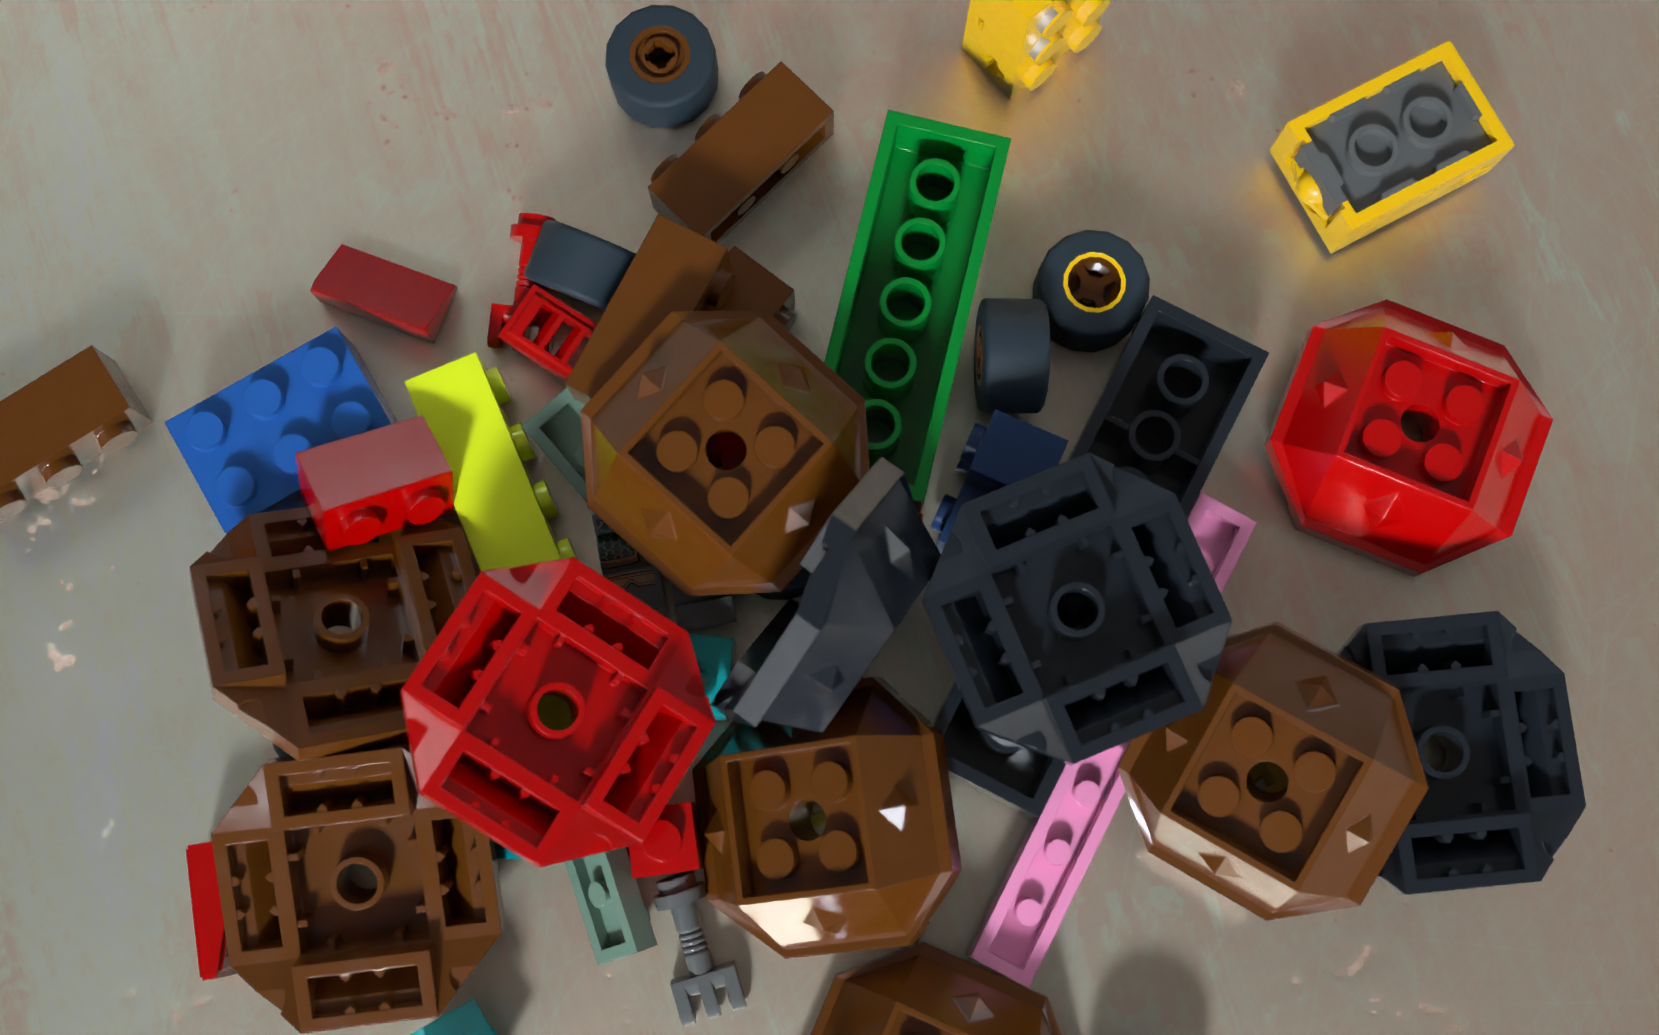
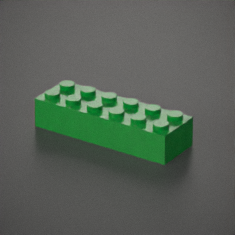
[824,110,1011,514]

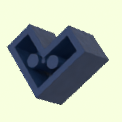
[930,409,1069,553]

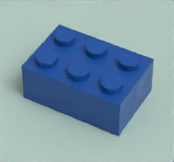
[164,326,398,533]

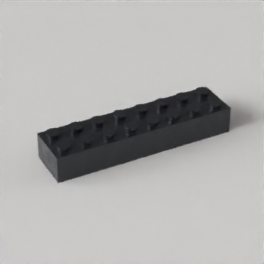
[932,295,1269,818]

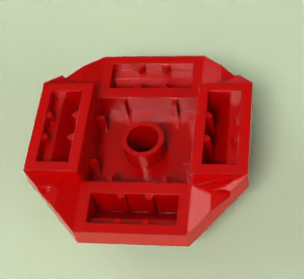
[1264,299,1553,577]
[400,558,716,868]

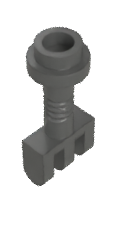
[653,871,747,1027]

